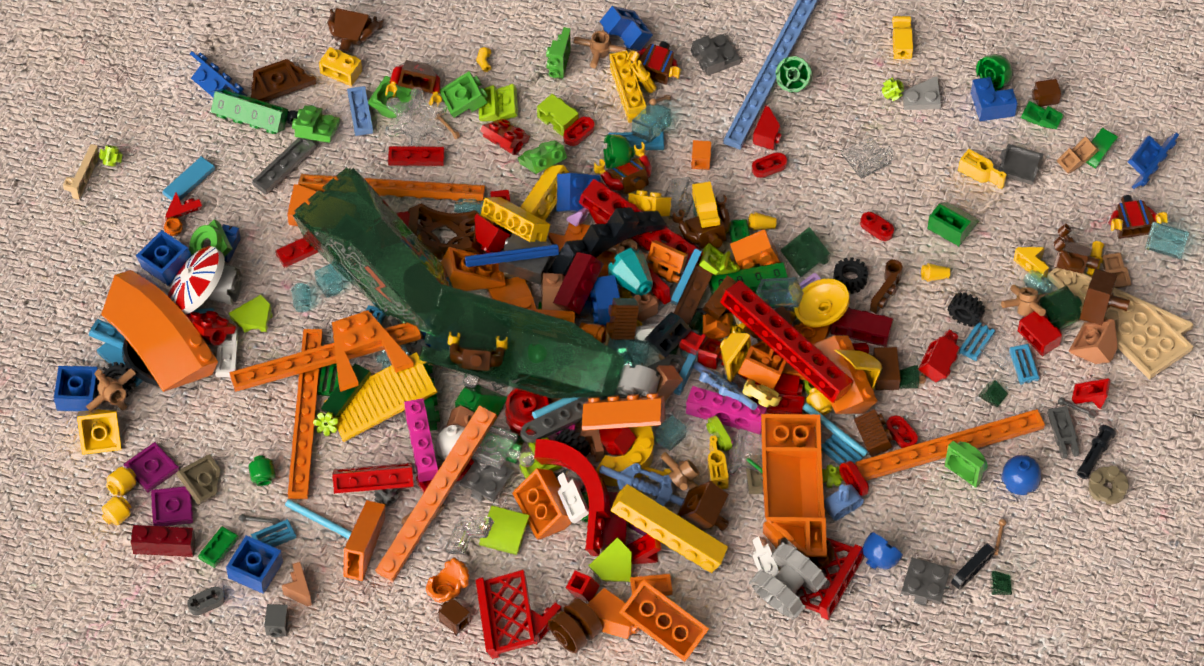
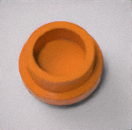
[164,218,183,236]

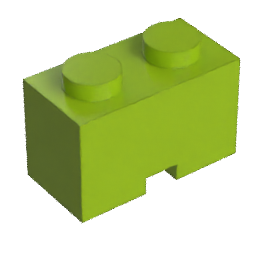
[537,94,579,136]

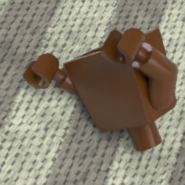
[327,8,384,53]
[672,195,731,249]
[1053,223,1100,274]

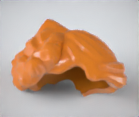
[426,558,469,603]

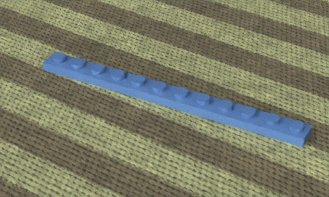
[723,0,819,150]

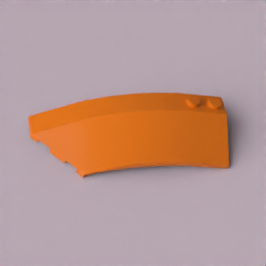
[100,270,218,392]
[761,414,827,557]

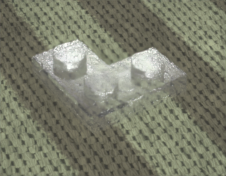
[444,516,494,554]

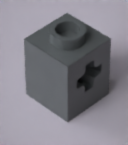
[264,604,289,637]

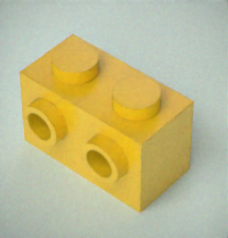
[319,47,362,86]
[628,190,671,216]

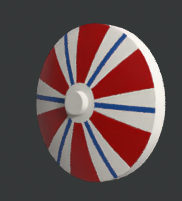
[168,246,225,315]

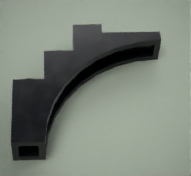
[548,207,666,276]

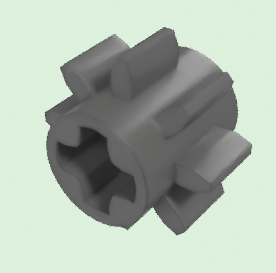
[374,488,398,506]

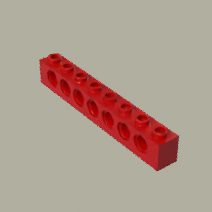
[579,179,703,274]
[720,280,854,403]

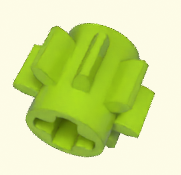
[882,77,904,101]
[99,145,123,166]

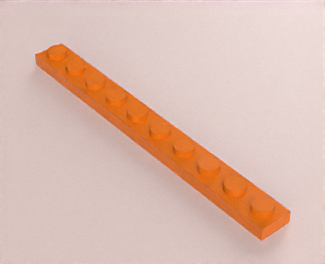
[298,174,485,202]
[229,320,421,392]
[288,329,323,499]
[375,406,497,582]
[855,409,1045,481]

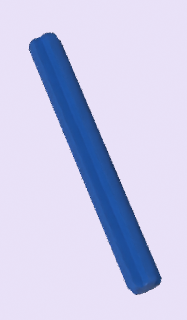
[465,244,559,267]

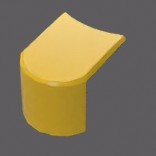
[834,350,882,390]

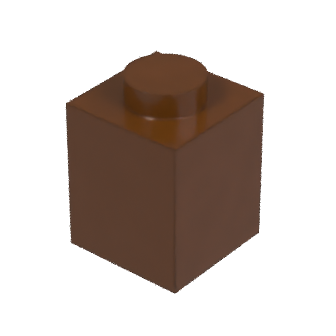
[1032,79,1061,107]
[438,598,471,635]

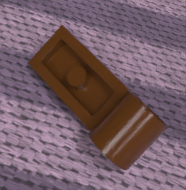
[870,259,903,314]

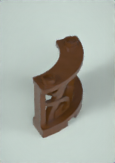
[404,203,484,260]

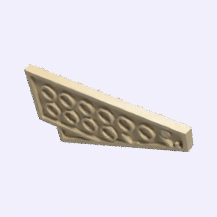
[1047,267,1193,380]

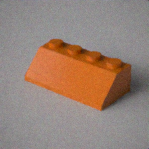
[813,336,877,414]
[582,393,666,430]
[619,580,709,662]

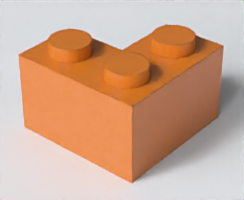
[730,229,781,270]
[738,346,786,389]

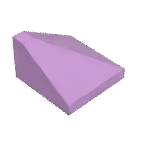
[566,207,589,227]

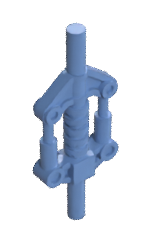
[693,362,758,410]
[599,463,684,506]

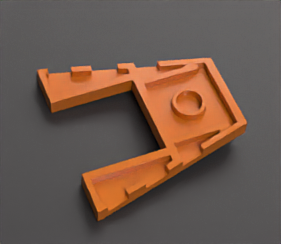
[332,310,414,392]

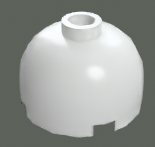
[436,425,465,461]

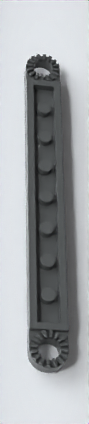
[521,355,685,443]

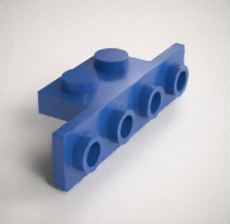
[190,51,248,98]
[1127,132,1179,189]

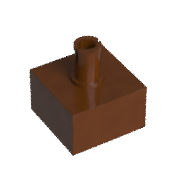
[1080,268,1130,326]
[677,481,729,531]

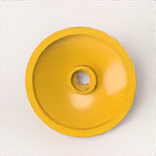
[794,279,850,327]

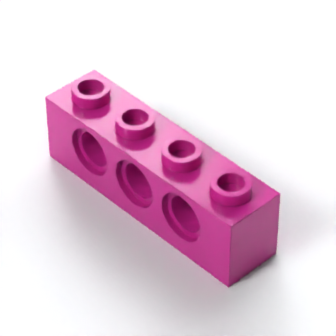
[686,386,767,435]
[404,398,438,482]

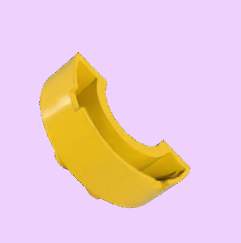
[596,426,654,486]

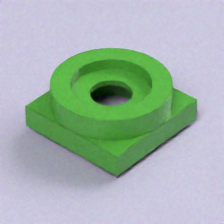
[368,76,418,119]
[189,219,232,257]
[944,441,988,488]

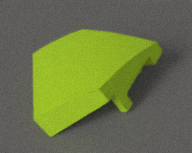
[699,243,740,275]
[229,295,273,333]
[588,538,631,582]

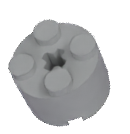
[208,264,243,305]
[617,364,661,398]

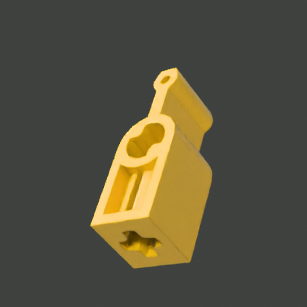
[892,16,913,59]
[958,149,1007,189]
[692,182,720,228]
[707,435,729,489]

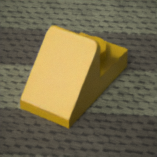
[1014,247,1049,282]

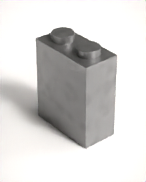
[499,233,556,285]

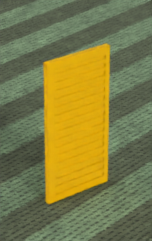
[324,352,438,442]

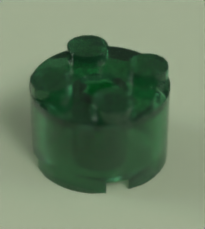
[1040,286,1082,330]

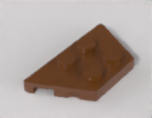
[251,59,317,102]

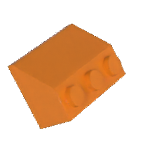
[512,468,572,540]

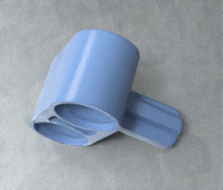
[824,484,864,521]

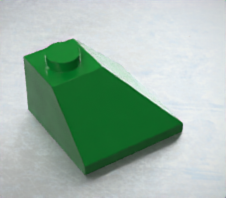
[455,383,507,429]

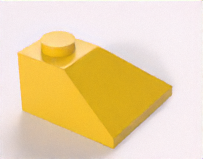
[720,333,751,382]
[77,409,122,455]

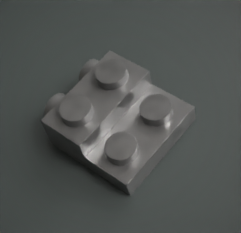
[690,34,741,76]

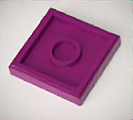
[123,442,179,493]
[151,486,193,526]

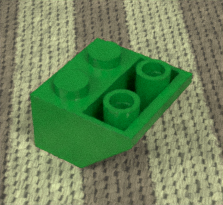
[927,202,979,246]

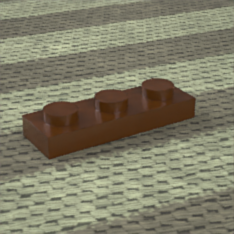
[674,265,713,325]

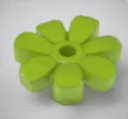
[313,412,338,436]
[822,464,843,488]

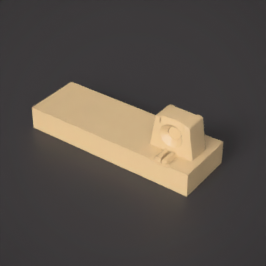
[63,144,99,200]

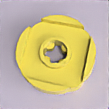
[742,379,782,408]

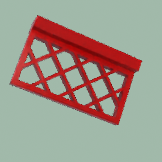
[332,463,414,494]
[798,537,864,620]
[475,570,536,659]

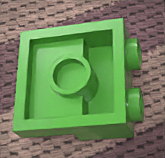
[546,27,571,79]
[440,71,488,118]
[292,106,340,143]
[517,140,567,174]

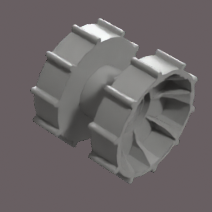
[749,542,828,620]

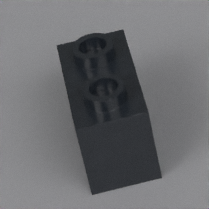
[645,312,692,357]

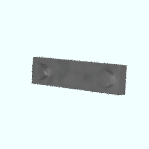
[252,137,316,195]

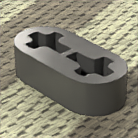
[187,587,225,616]

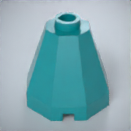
[608,248,653,296]

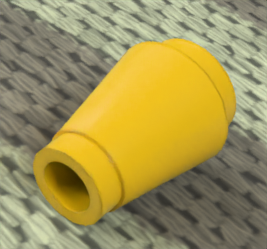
[748,212,776,231]
[921,263,950,282]

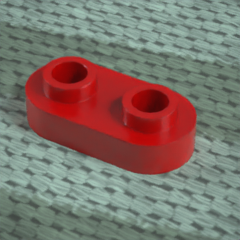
[563,116,594,146]
[752,152,787,178]
[860,212,894,241]
[886,415,918,448]
[839,461,869,497]

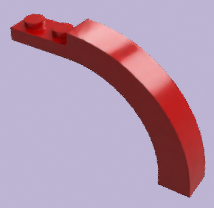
[534,439,611,556]

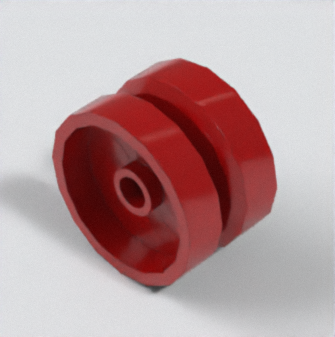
[505,385,549,435]

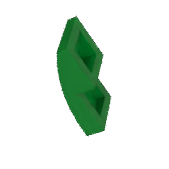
[1020,101,1064,129]
[1086,128,1118,169]

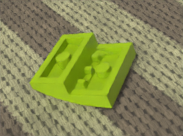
[478,84,518,122]
[479,505,529,555]

